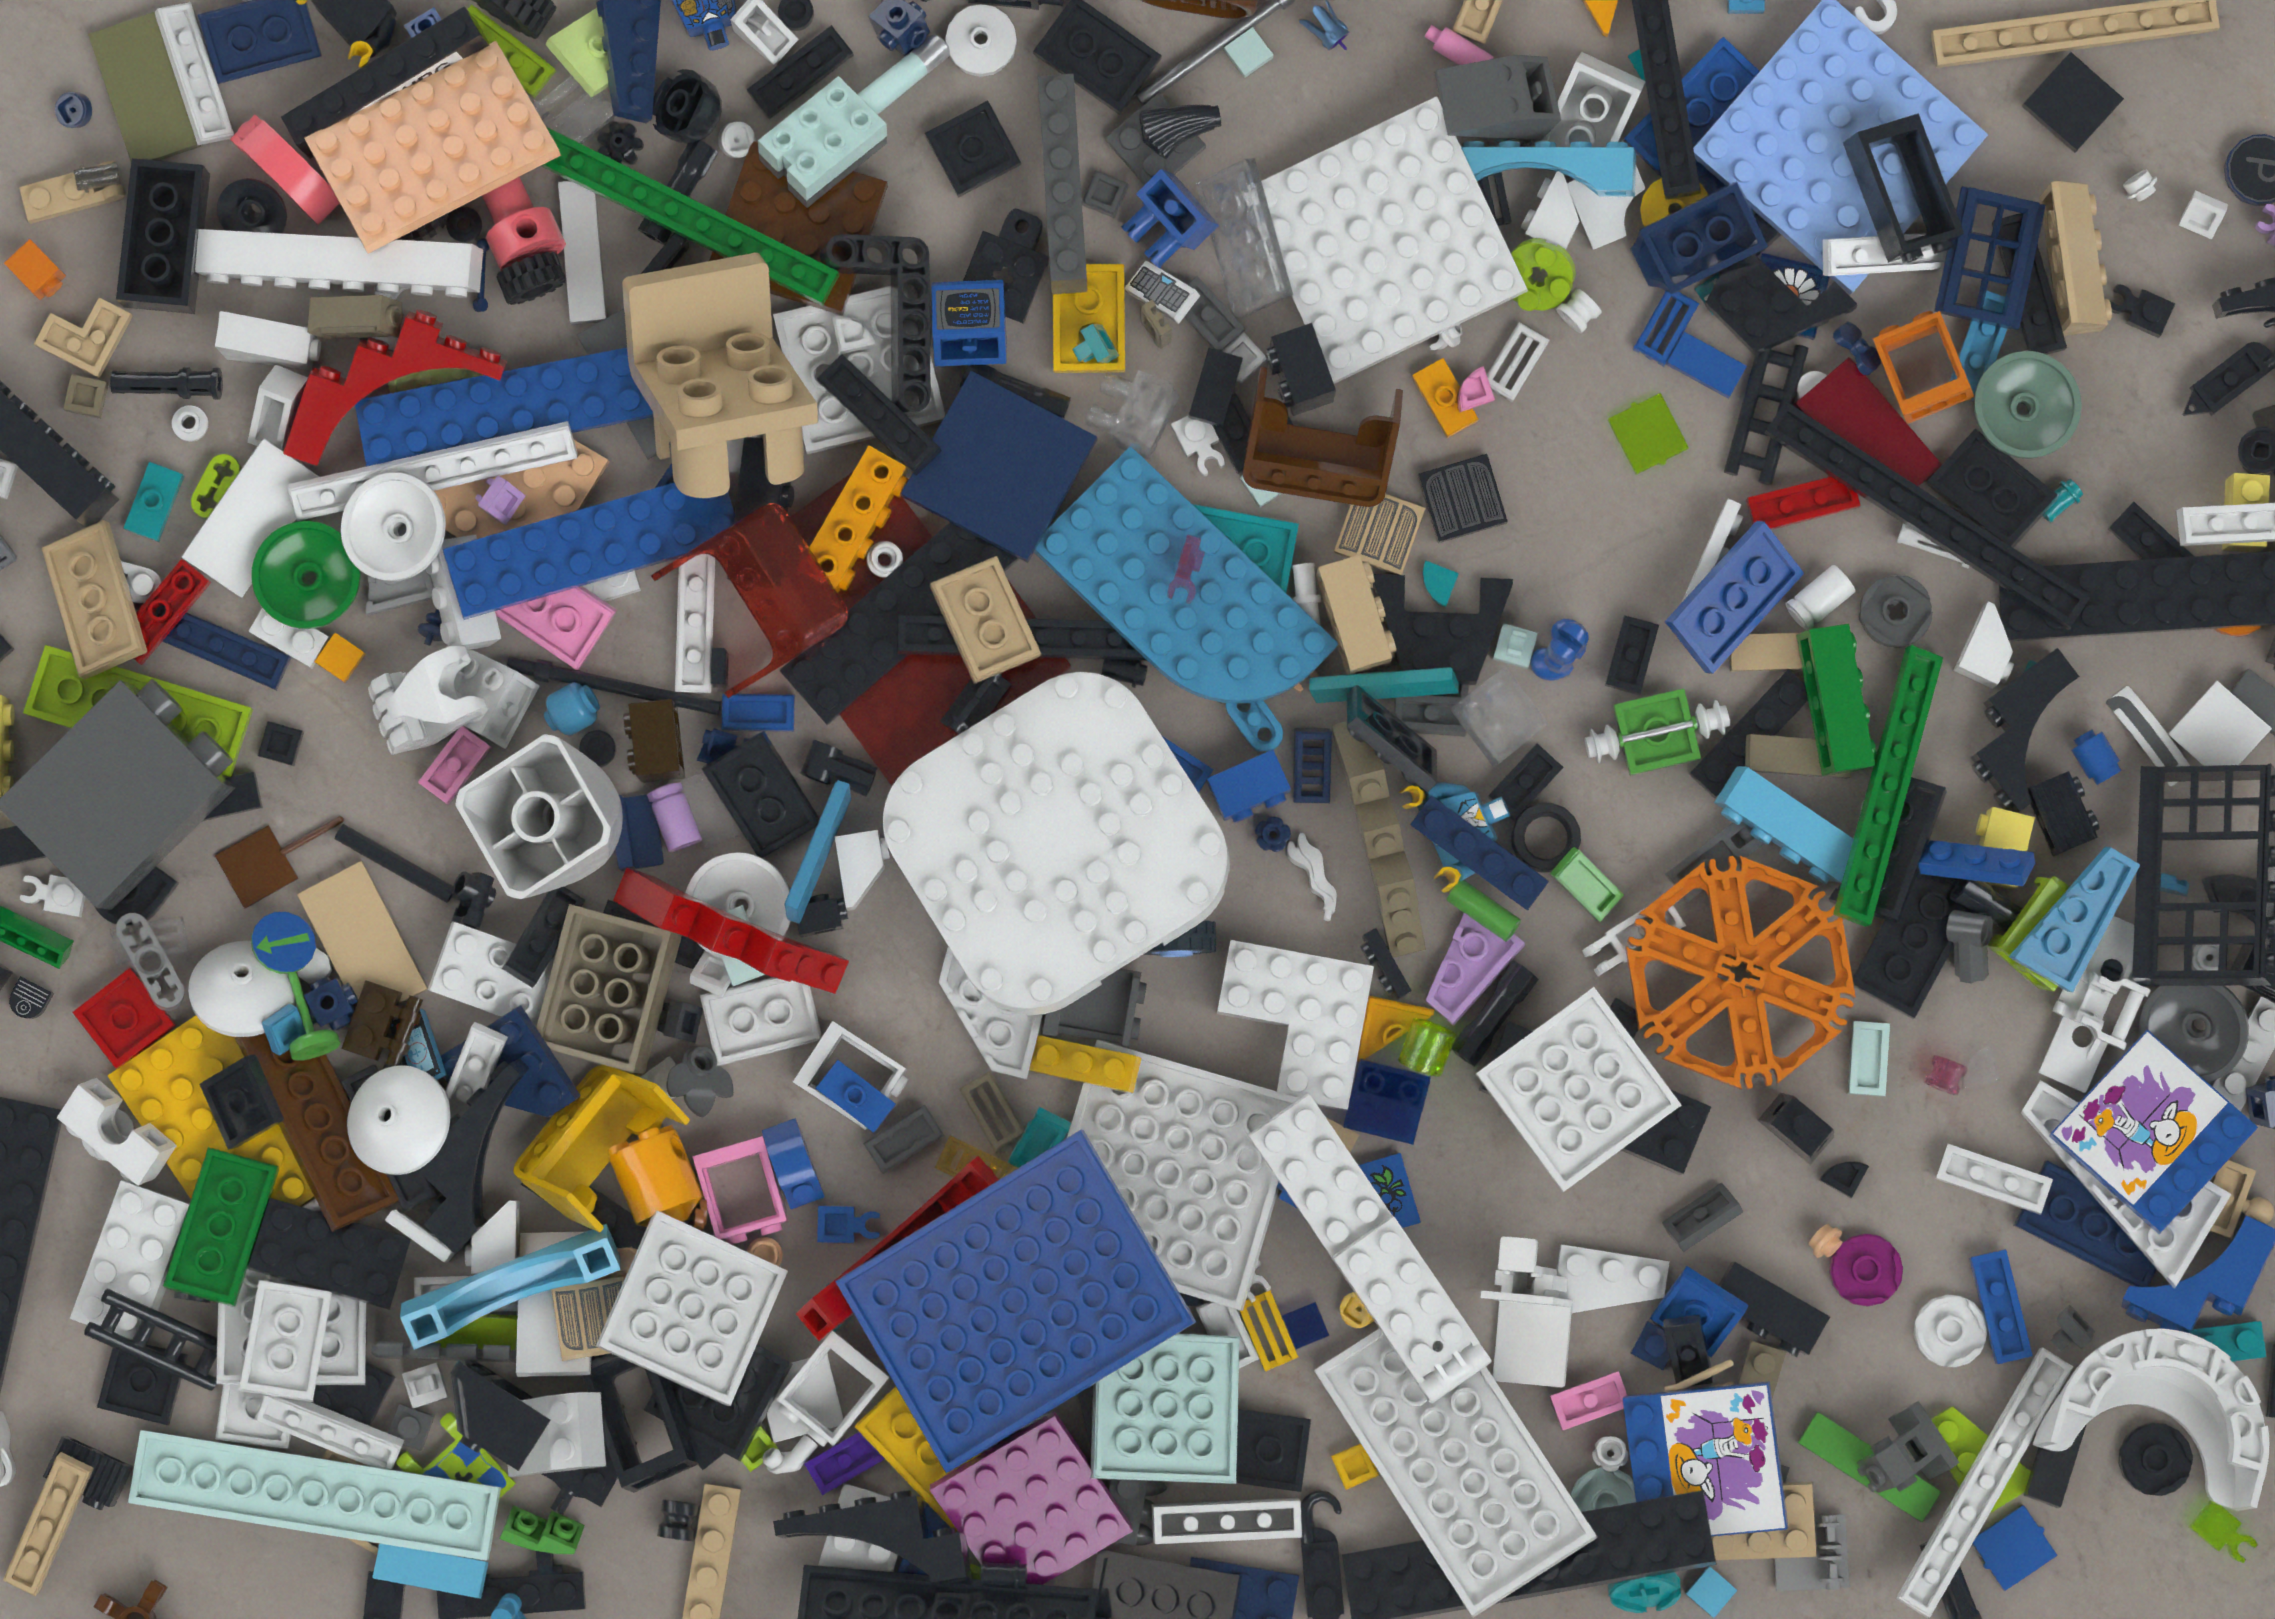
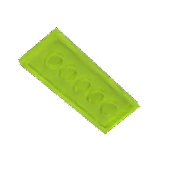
[23,645,253,777]

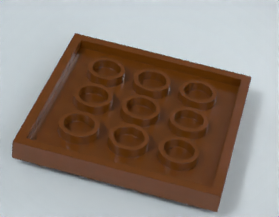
[709,141,888,316]

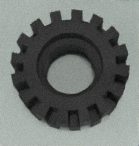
[496,252,567,305]

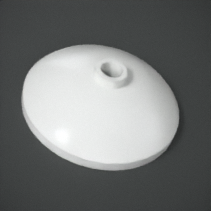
[341,472,446,581]
[685,852,791,959]
[188,941,296,1037]
[347,1066,450,1175]

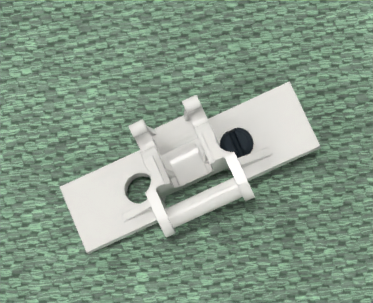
[2038,916,2151,1093]

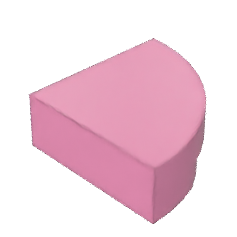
[1457,366,1495,413]

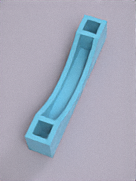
[1461,141,1636,197]
[400,1224,621,1350]

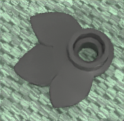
[666,1046,733,1117]

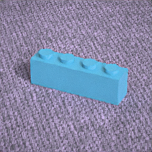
[1714,766,1853,884]

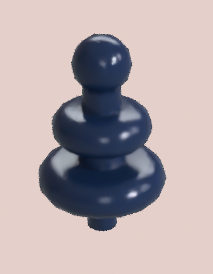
[417,609,443,646]

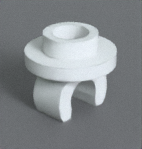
[1430,324,1462,350]

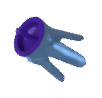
[1299,0,1350,51]

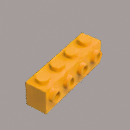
[796,445,909,596]

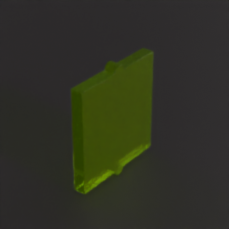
[1608,393,1689,475]

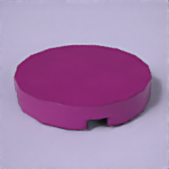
[1829,1234,1903,1307]

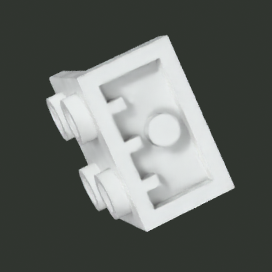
[454,649,540,749]

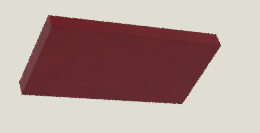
[1794,357,1942,486]

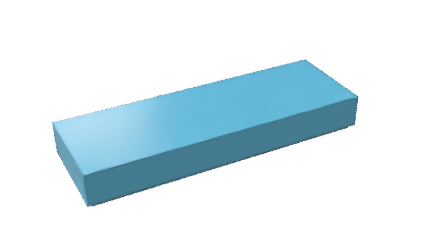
[372,1543,489,1599]

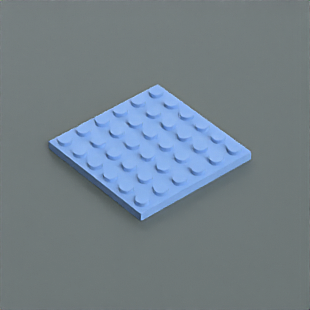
[1693,0,1988,295]

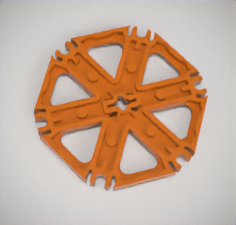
[1625,856,1856,1090]

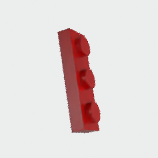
[1746,476,1861,530]

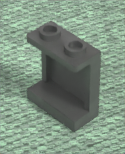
[1043,968,1147,1048]

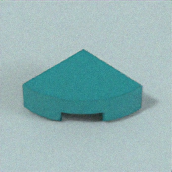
[1422,560,1459,608]

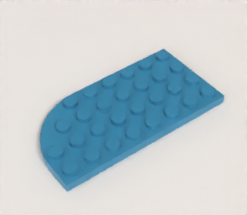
[1034,446,1339,704]

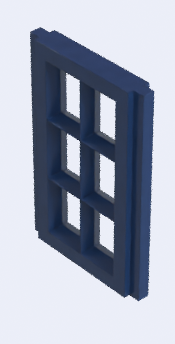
[1934,186,2046,330]

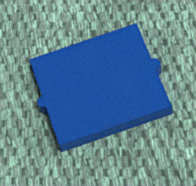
[1972,1505,2058,1591]

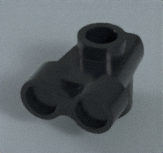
[451,871,496,930]

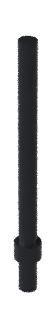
[507,656,721,715]

